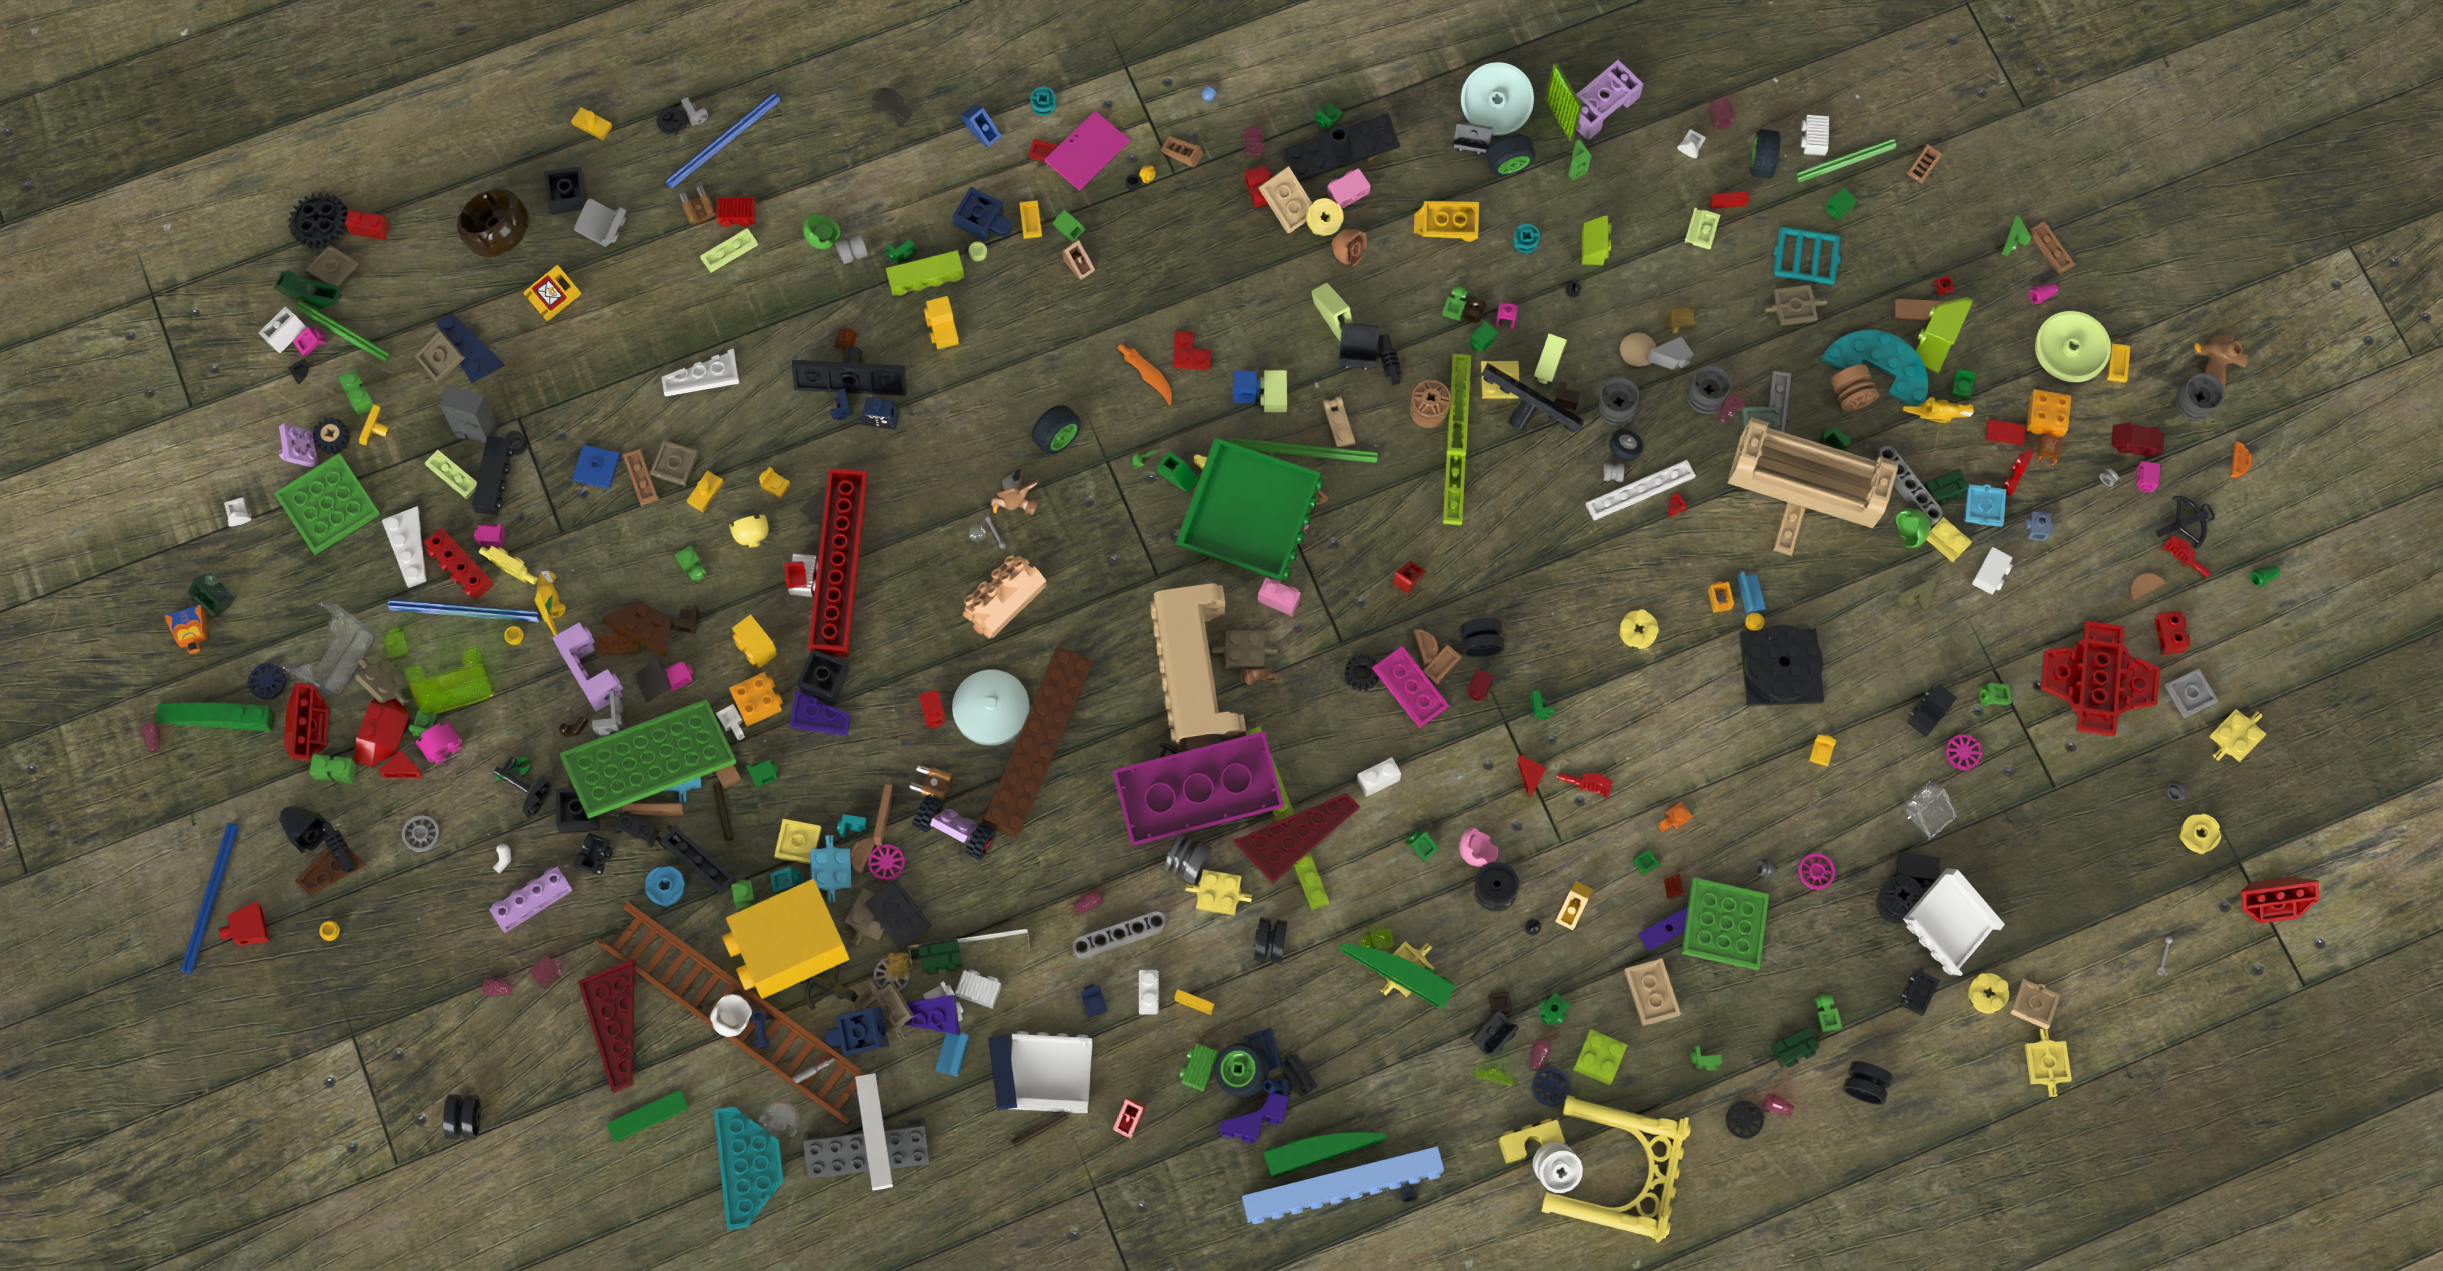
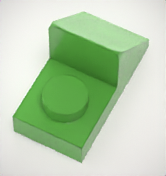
[2001,215,2031,256]

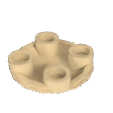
[1620,332,1656,367]

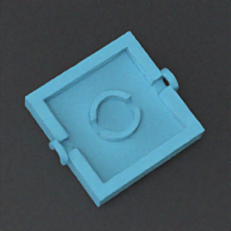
[1964,484,2006,527]

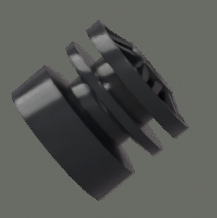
[1876,875,1923,924]

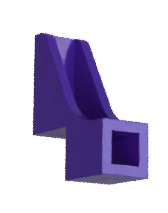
[1219,1093,1289,1144]

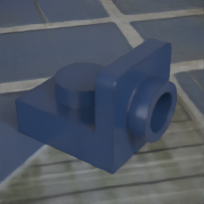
[830,388,851,420]
[1081,984,1108,1018]

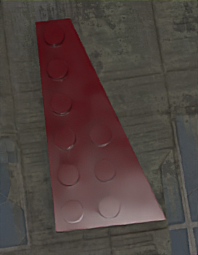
[1233,793,1360,884]
[578,959,635,1093]

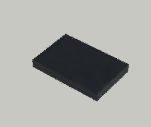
[864,879,932,950]

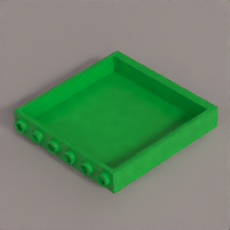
[1175,438,1324,583]

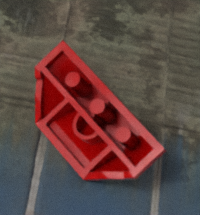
[284,682,329,761]
[354,698,410,768]
[2241,877,2320,924]

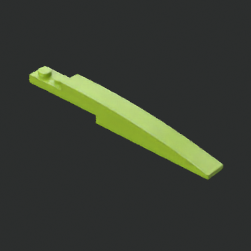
[1443,354,1471,525]

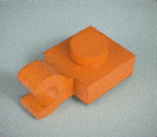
[1657,802,1693,832]

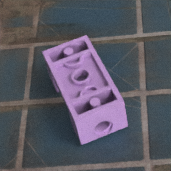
[1563,60,1643,141]
[552,622,623,712]

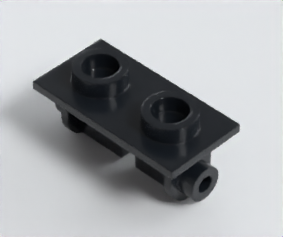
[1281,1054,1318,1097]

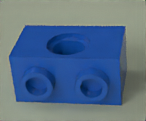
[1233,371,1260,403]

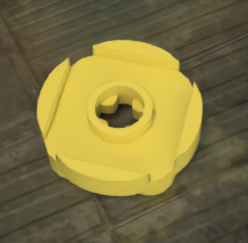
[1306,198,1344,236]
[1620,609,1659,649]
[2180,814,2221,854]
[1968,973,2009,1014]

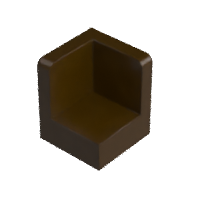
[1555,381,1580,411]
[674,606,700,634]

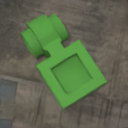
[1442,285,1469,321]
[674,545,706,582]
[1815,993,1842,1032]

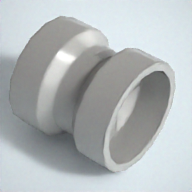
[1603,462,1624,482]

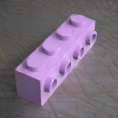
[489,866,573,933]

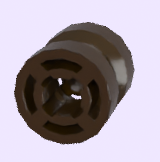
[1463,297,1486,323]

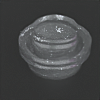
[970,524,985,543]

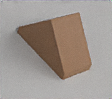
[1063,239,1095,280]

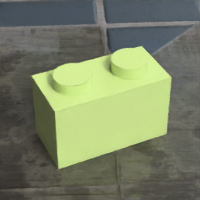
[1260,370,1287,412]

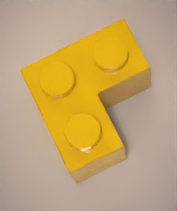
[924,296,959,349]

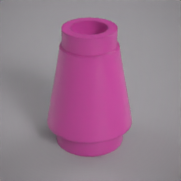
[2029,283,2058,304]

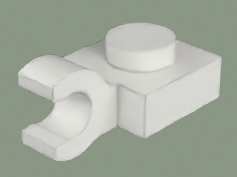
[716,704,745,741]

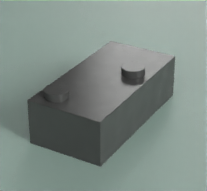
[440,385,498,443]

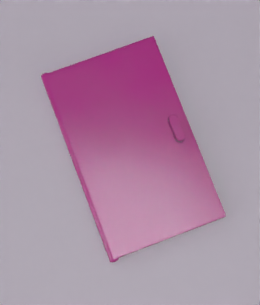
[1044,111,1130,191]

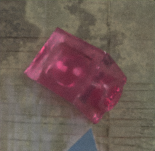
[1243,126,1264,157]
[1718,394,1746,423]

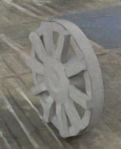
[402,815,440,852]
[874,956,911,992]

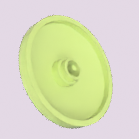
[2035,311,2111,382]

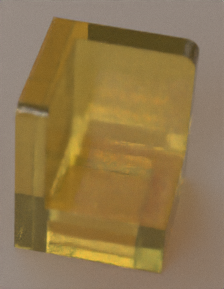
[1668,308,1695,333]

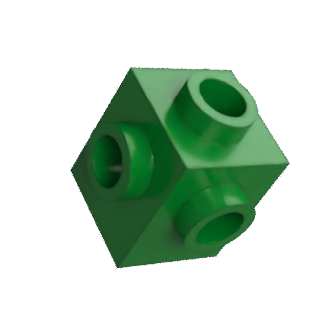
[1538,992,1570,1027]

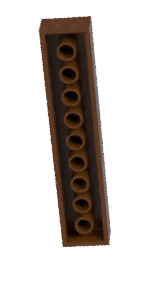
[982,646,1093,839]

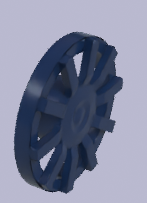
[248,663,286,699]
[1532,1068,1570,1106]

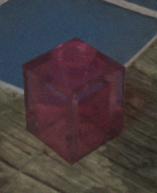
[1708,98,1734,129]
[528,955,563,989]

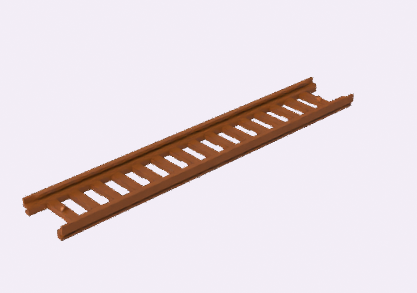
[594,901,879,1126]

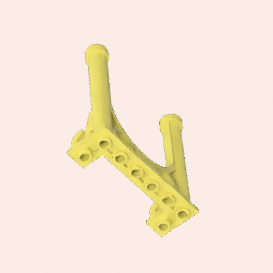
[1541,1095,1691,1243]

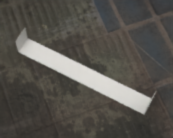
[909,929,1030,967]

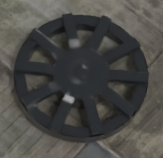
[1726,1101,1764,1139]

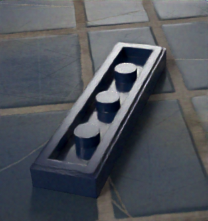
[988,1035,1018,1110]

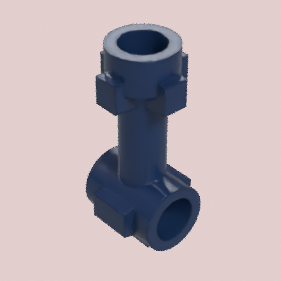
[751,1010,770,1049]
[1263,1078,1292,1097]

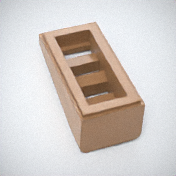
[1160,136,1203,168]
[1907,144,1943,184]

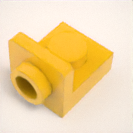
[759,467,791,499]
[1809,734,1836,767]

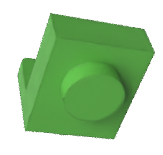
[1690,1045,1722,1071]

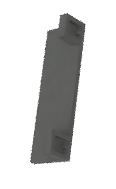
[803,1118,929,1179]

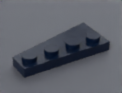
[436,313,505,384]

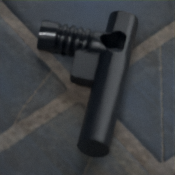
[493,756,530,793]

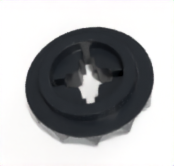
[657,107,686,135]

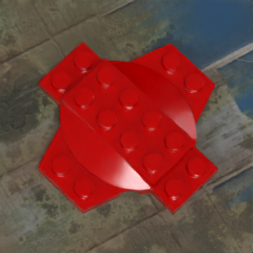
[2040,620,2160,737]

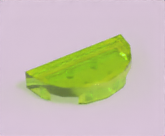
[1474,1068,1514,1087]

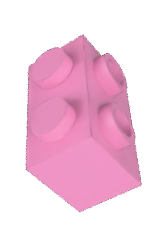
[1327,168,1371,209]
[1258,578,1301,616]

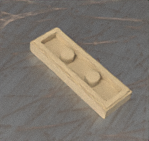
[1773,502,1806,556]

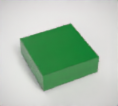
[1632,849,1660,876]

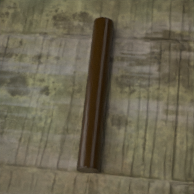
[713,783,733,841]
[1011,1112,1068,1147]

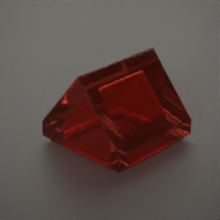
[834,327,857,349]
[1664,874,1684,899]

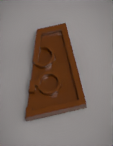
[295,848,366,896]

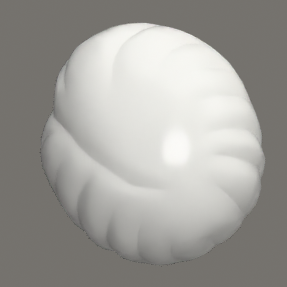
[710,994,752,1037]

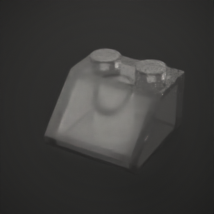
[1902,781,1958,840]

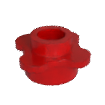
[1933,276,1955,295]

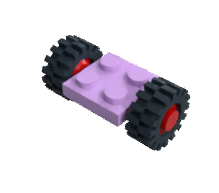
[912,794,996,860]

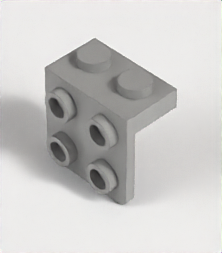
[574,199,626,247]
[592,689,625,739]

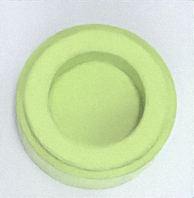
[968,242,987,261]

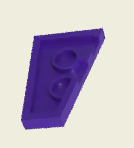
[790,690,851,736]
[904,995,960,1035]

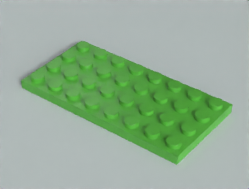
[560,699,736,819]

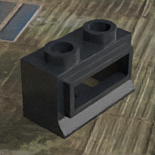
[613,812,660,848]

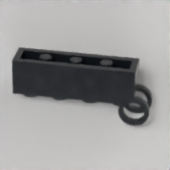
[472,431,527,515]
[655,825,735,896]

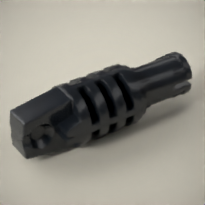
[1379,334,1402,385]
[322,822,356,873]

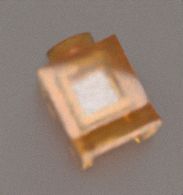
[2036,434,2061,465]

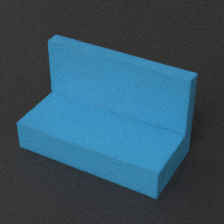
[1737,572,1766,615]
[935,1032,969,1077]

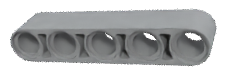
[1876,446,1942,527]
[1073,911,1166,959]

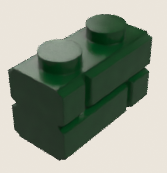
[1923,469,1969,507]
[918,940,962,975]
[1770,1026,1819,1068]

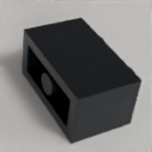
[1896,852,1940,887]

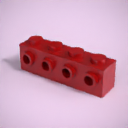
[424,528,494,600]

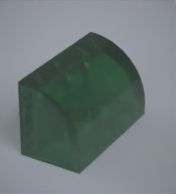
[188,573,236,617]

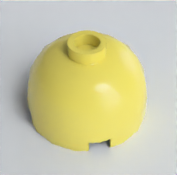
[729,515,769,548]

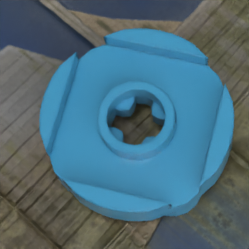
[645,866,686,907]

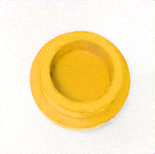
[1139,165,1156,183]
[1745,613,1765,631]
[504,626,524,645]
[319,921,340,941]

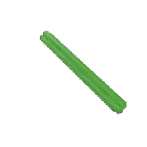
[1795,138,1897,182]
[295,300,390,362]

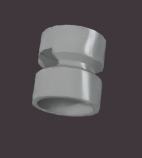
[835,233,868,265]

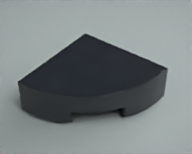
[288,358,308,384]

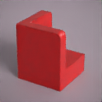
[784,561,807,589]

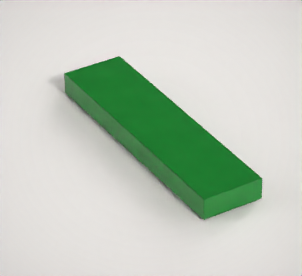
[606,1090,689,1143]

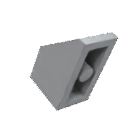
[1646,336,1693,370]

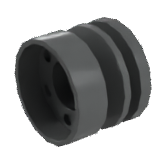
[1687,365,1732,414]
[2175,373,2224,420]
[1599,377,1639,426]
[1164,834,1212,885]

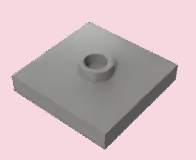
[2164,668,2219,718]

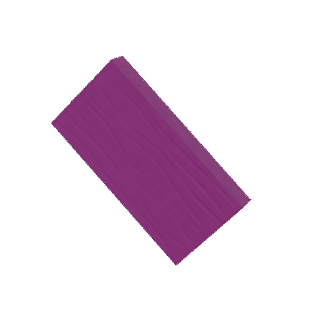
[1112,731,1284,846]

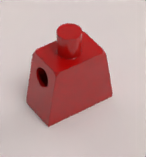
[219,902,270,945]

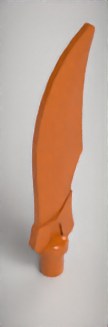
[1117,343,1172,405]

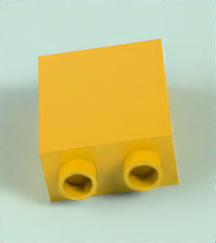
[722,879,850,999]

